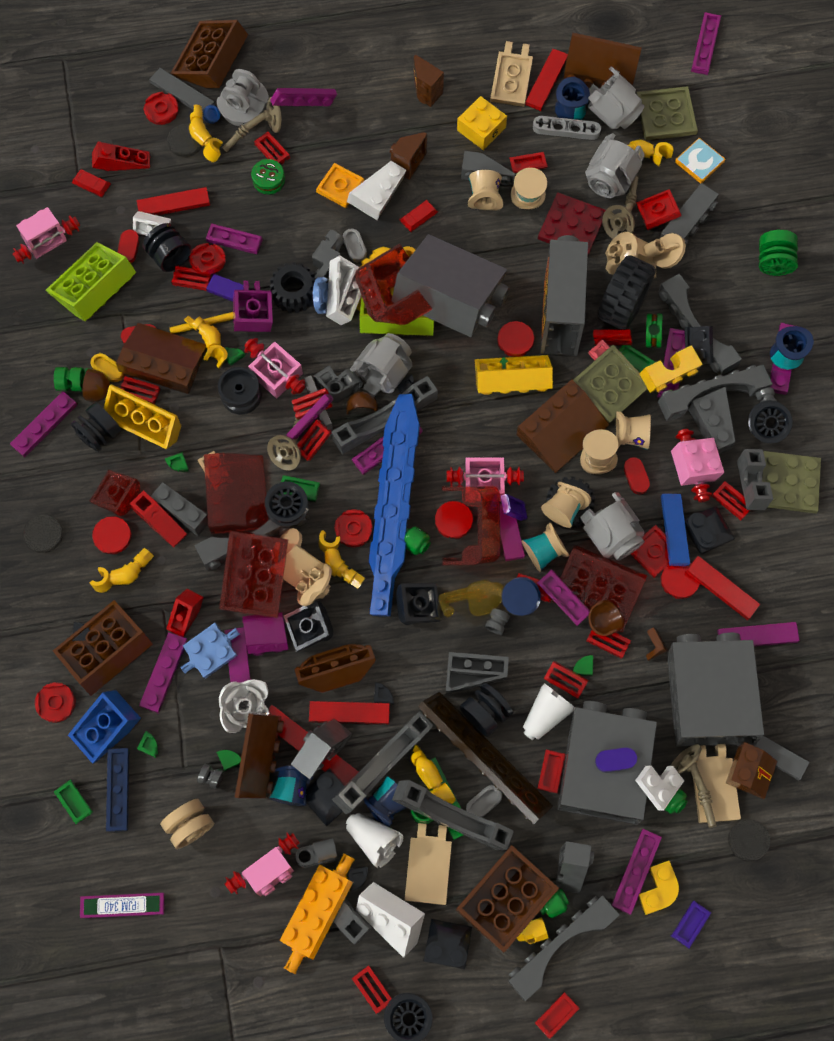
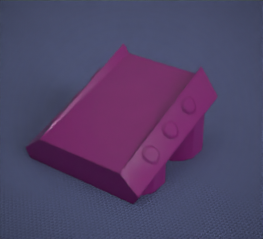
[242,612,288,656]

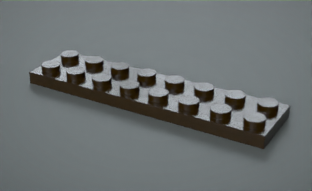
[418,692,553,824]

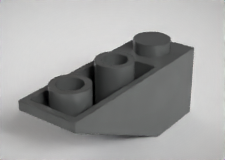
[461,151,515,185]
[334,898,373,944]

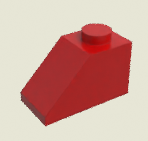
[166,589,204,637]

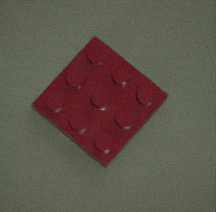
[538,192,606,258]

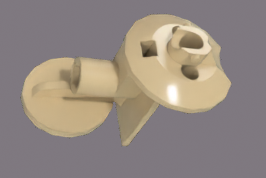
[605,232,686,278]
[270,528,332,606]

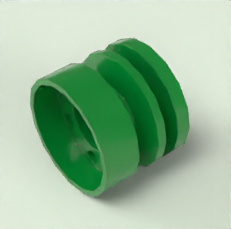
[759,230,798,276]

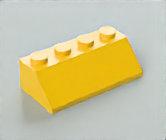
[475,355,553,395]
[103,384,181,449]

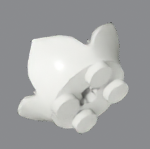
[219,679,269,733]

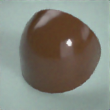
[83,369,111,402]
[346,391,378,414]
[588,600,624,636]

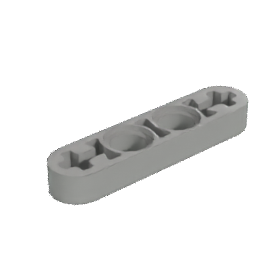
[533,116,601,140]

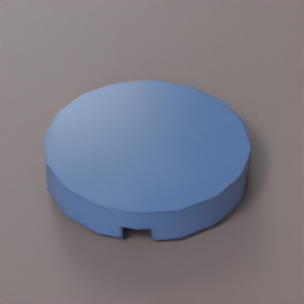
[313,277,328,314]

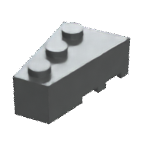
[688,387,735,455]
[445,652,509,695]
[291,719,353,779]
[556,841,594,894]

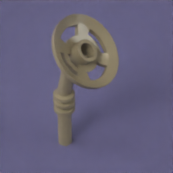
[222,97,281,152]
[602,176,639,239]
[267,401,309,470]
[670,744,717,828]

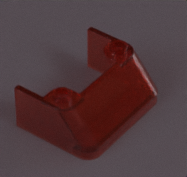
[355,244,432,325]
[442,485,500,565]

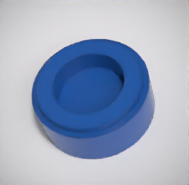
[203,105,221,124]

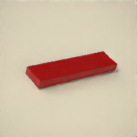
[525,49,568,111]
[137,187,210,215]
[685,556,760,620]
[309,701,390,724]

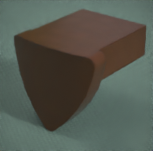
[646,627,668,661]

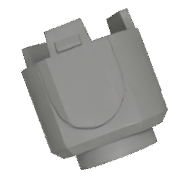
[588,66,644,129]
[585,133,645,198]
[350,333,412,397]
[580,492,645,561]

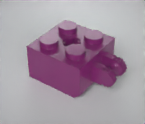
[233,280,273,332]

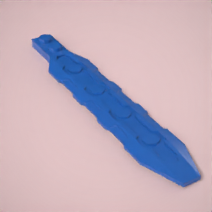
[369,394,420,616]

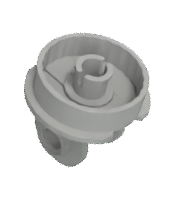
[216,69,269,127]

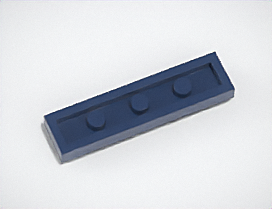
[106,748,129,832]

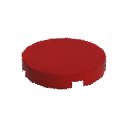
[144,92,179,125]
[189,243,226,274]
[497,321,534,357]
[435,501,473,539]
[334,509,373,547]
[92,516,131,554]
[661,563,700,599]
[35,682,76,723]

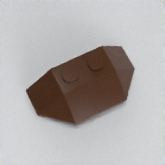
[294,644,376,693]

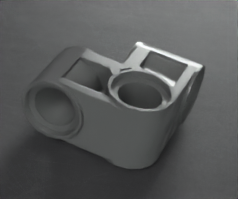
[313,366,363,402]
[296,838,337,868]

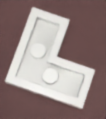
[635,766,684,810]

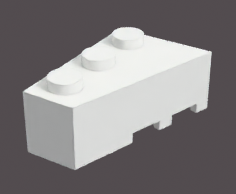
[347,161,406,220]
[326,256,370,325]
[356,882,425,957]

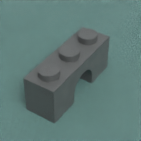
[737,449,773,510]
[150,482,210,536]

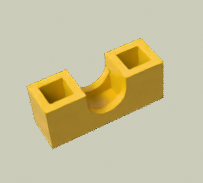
[639,345,703,393]

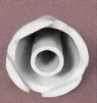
[523,683,575,740]
[346,813,403,868]

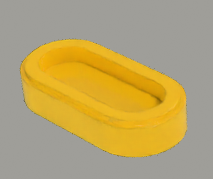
[90,353,124,382]

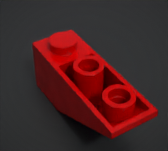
[92,142,150,171]
[130,490,187,548]

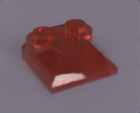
[89,470,141,516]

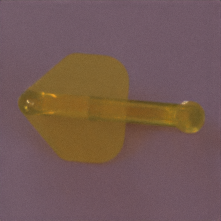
[438,580,504,617]

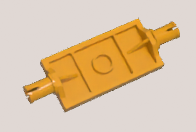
[280,853,355,975]

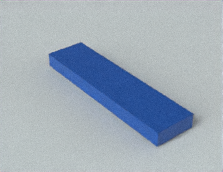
[661,494,690,566]

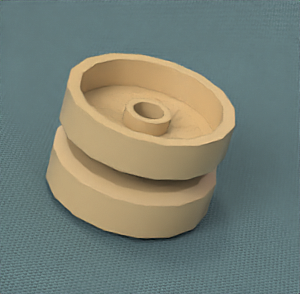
[160,799,215,849]

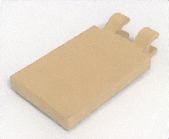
[490,41,533,107]
[693,744,741,823]
[405,823,452,905]

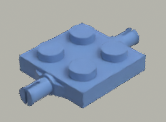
[181,623,240,679]

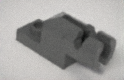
[312,230,344,281]

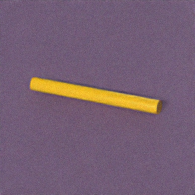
[169,312,233,334]

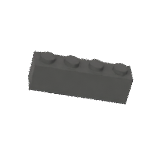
[659,183,719,245]

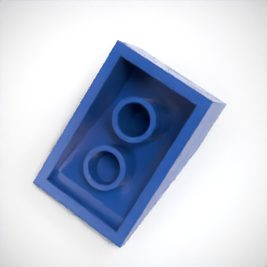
[68,690,141,764]

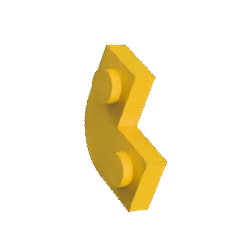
[638,861,679,915]

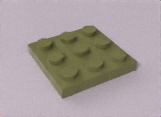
[636,86,698,141]
[573,345,647,423]
[762,451,821,513]

